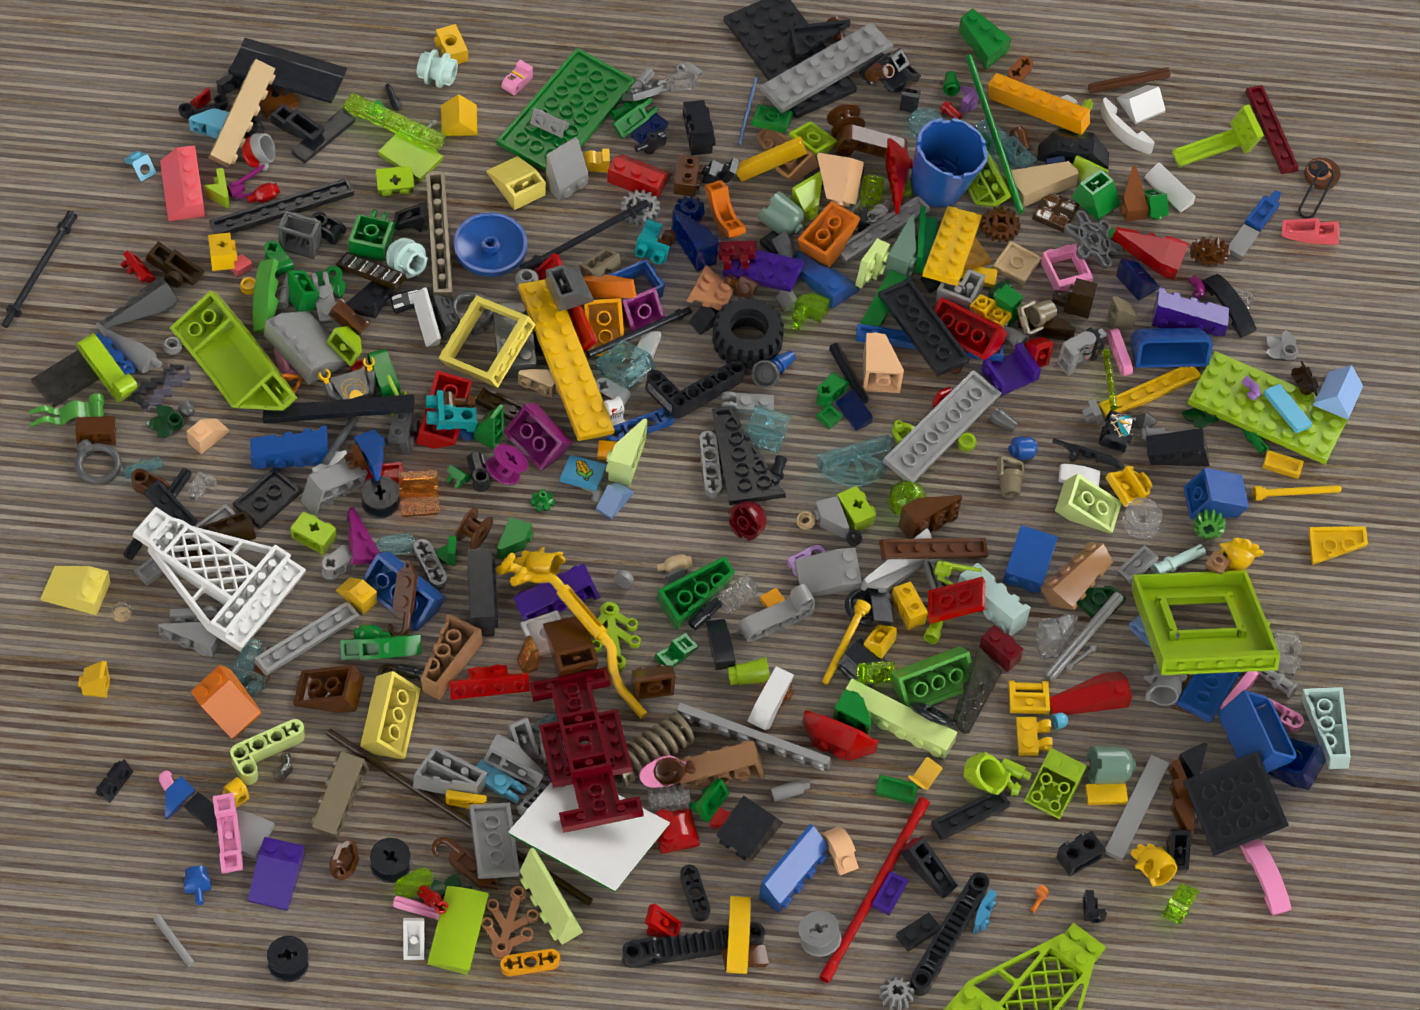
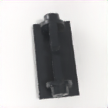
[95,759,133,803]

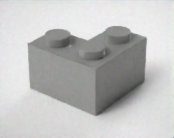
[935,269,985,311]

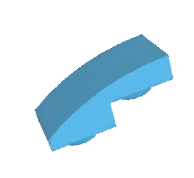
[973,889,997,935]

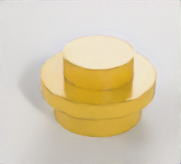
[240,277,255,295]

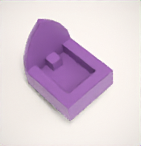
[960,86,979,115]

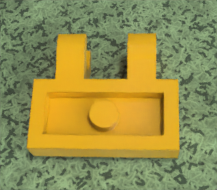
[1016,717,1053,756]

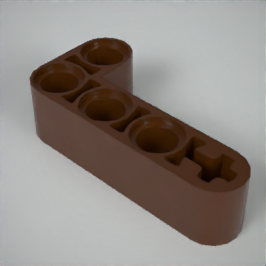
[835,124,908,159]

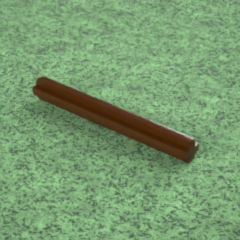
[1088,67,1171,94]

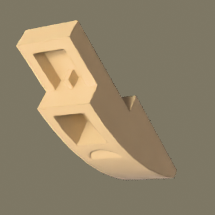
[518,369,560,398]

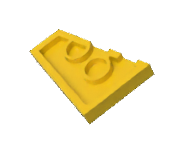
[1308,526,1368,565]

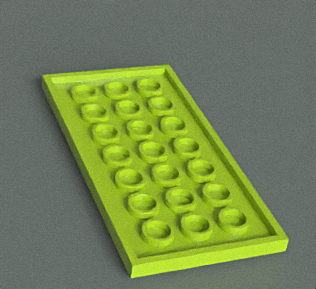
[1187,351,1351,465]

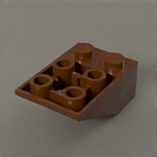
[898,495,962,539]
[543,616,598,677]

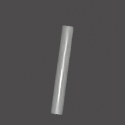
[153,915,195,967]

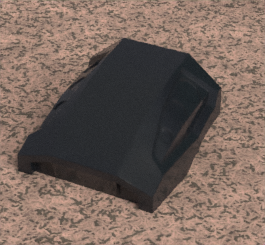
[837,638,892,688]

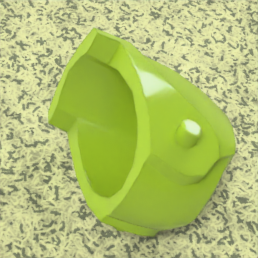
[963,752,1011,795]

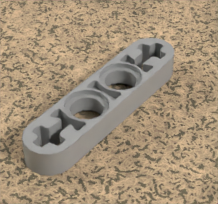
[699,430,722,498]

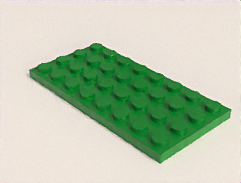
[497,48,636,172]

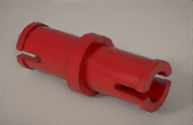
[417,885,448,914]

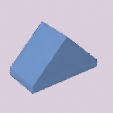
[596,482,634,520]

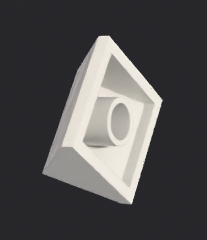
[1117,85,1166,125]

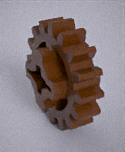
[981,206,1021,243]
[1190,236,1230,267]

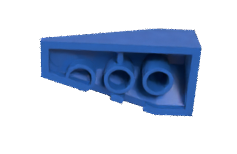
[794,250,860,309]

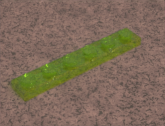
[343,92,446,152]

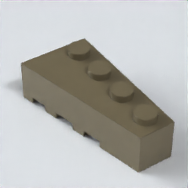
[311,751,369,839]

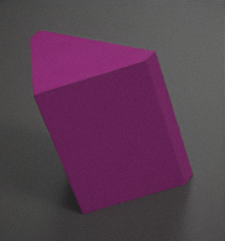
[621,287,665,332]

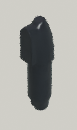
[385,83,402,111]

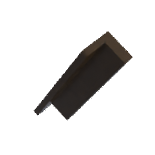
[178,510,256,565]

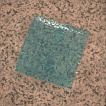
[746,405,791,454]

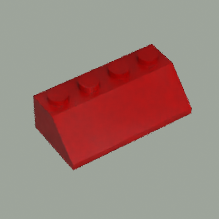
[934,297,1008,360]
[416,370,473,449]

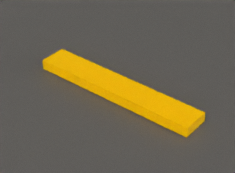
[1098,367,1202,418]

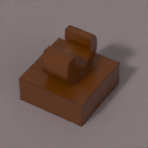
[344,443,369,470]

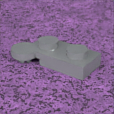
[170,605,218,623]

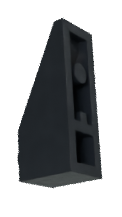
[899,837,958,898]

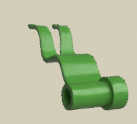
[29,393,105,427]

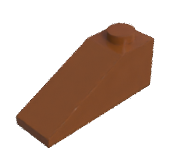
[1119,166,1149,222]

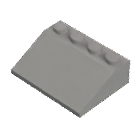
[264,311,349,384]

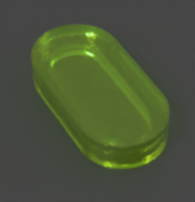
[394,868,433,898]

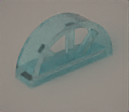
[817,435,891,487]

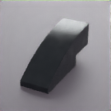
[271,103,325,142]
[705,619,736,670]

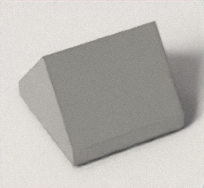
[776,290,801,312]

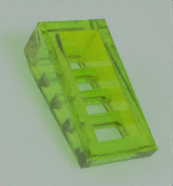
[860,174,884,212]
[857,661,895,685]

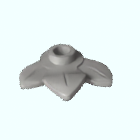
[1266,330,1299,361]

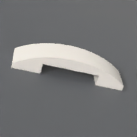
[1100,97,1155,154]

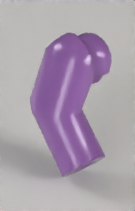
[1241,376,1261,400]

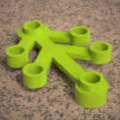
[587,602,641,672]

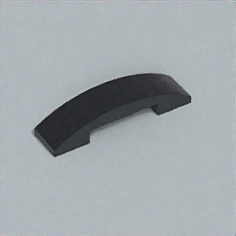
[1202,273,1257,338]

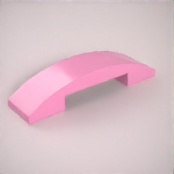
[213,793,243,874]
[1240,839,1292,916]

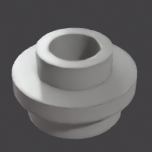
[163,337,182,355]

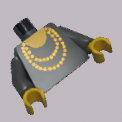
[318,357,377,401]

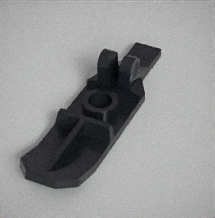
[1052,438,1124,470]

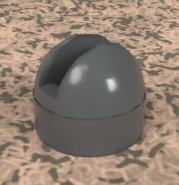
[178,401,195,417]

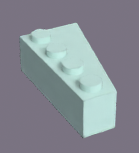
[1302,687,1351,769]

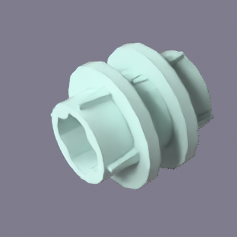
[416,49,458,88]
[386,238,428,278]

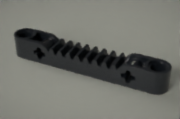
[910,872,990,996]
[622,922,765,968]

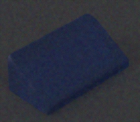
[836,389,873,431]

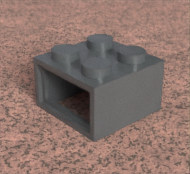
[278,211,322,259]

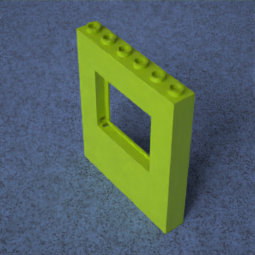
[1131,570,1280,675]

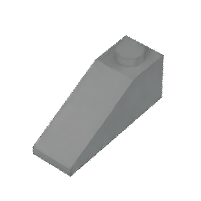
[483,733,544,788]

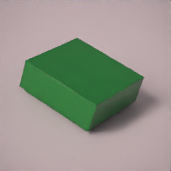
[816,404,843,430]

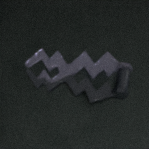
[131,364,190,413]

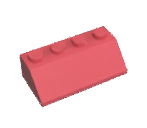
[160,145,205,221]

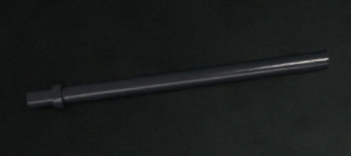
[586,307,692,358]

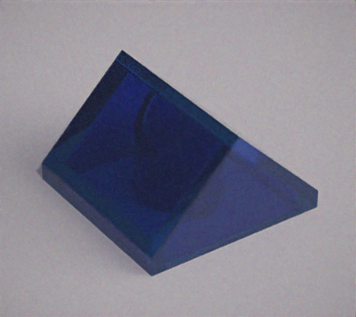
[1116,258,1161,301]

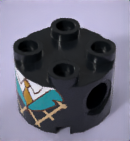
[1099,410,1136,453]

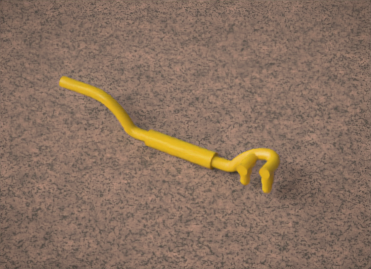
[496,553,648,719]

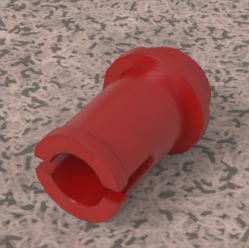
[940,101,963,120]

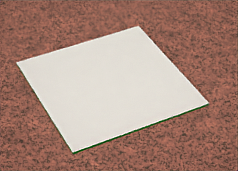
[507,782,670,892]

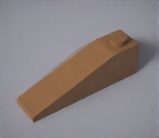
[756,128,819,181]

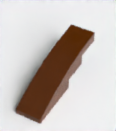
[1169,759,1194,839]

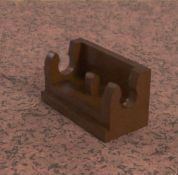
[328,297,371,336]
[75,416,116,445]

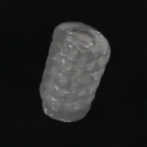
[647,784,690,813]

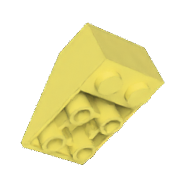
[486,156,546,210]

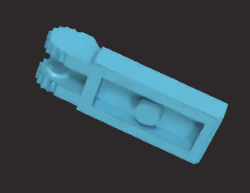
[475,759,527,803]

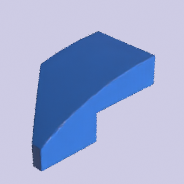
[165,776,195,819]

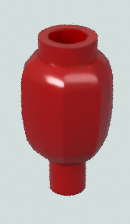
[247,182,281,203]

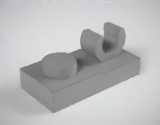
[1117,545,1159,585]

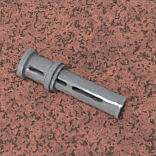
[1257,670,1299,698]

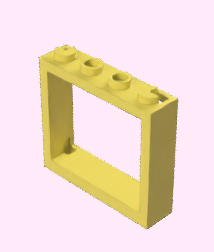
[439,295,536,388]

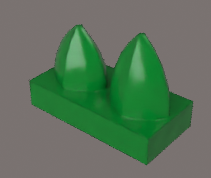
[688,778,730,822]

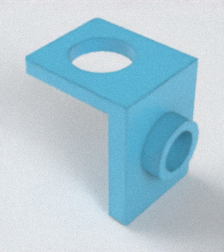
[124,151,156,181]

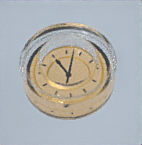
[111,602,132,622]

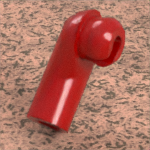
[932,387,953,408]

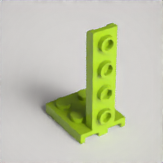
[1172,104,1264,168]

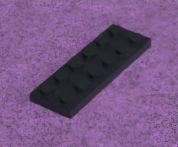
[878,278,970,377]

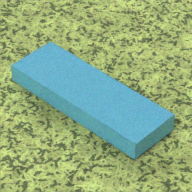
[1264,384,1312,433]

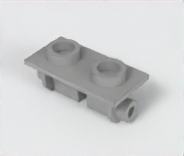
[530,108,569,138]

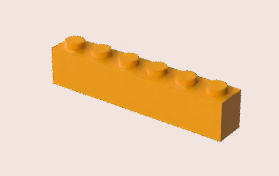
[988,73,1090,135]

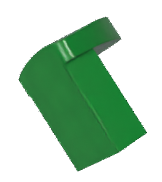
[435,536,457,566]

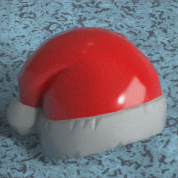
[242,133,275,171]

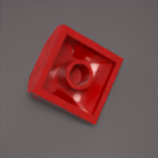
[655,809,700,854]

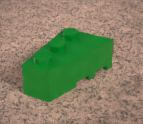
[959,8,1011,70]

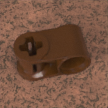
[131,468,169,496]

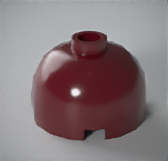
[728,501,767,541]

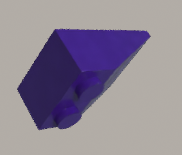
[248,837,305,911]

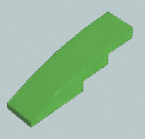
[253,258,279,333]

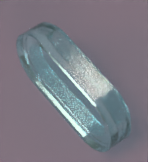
[376,533,415,555]

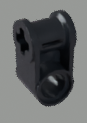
[311,212,347,244]

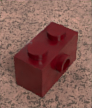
[979,625,1024,672]

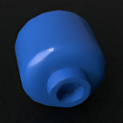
[1008,435,1038,461]

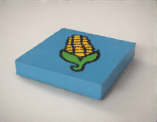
[560,455,607,491]

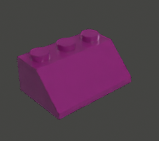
[504,403,574,471]

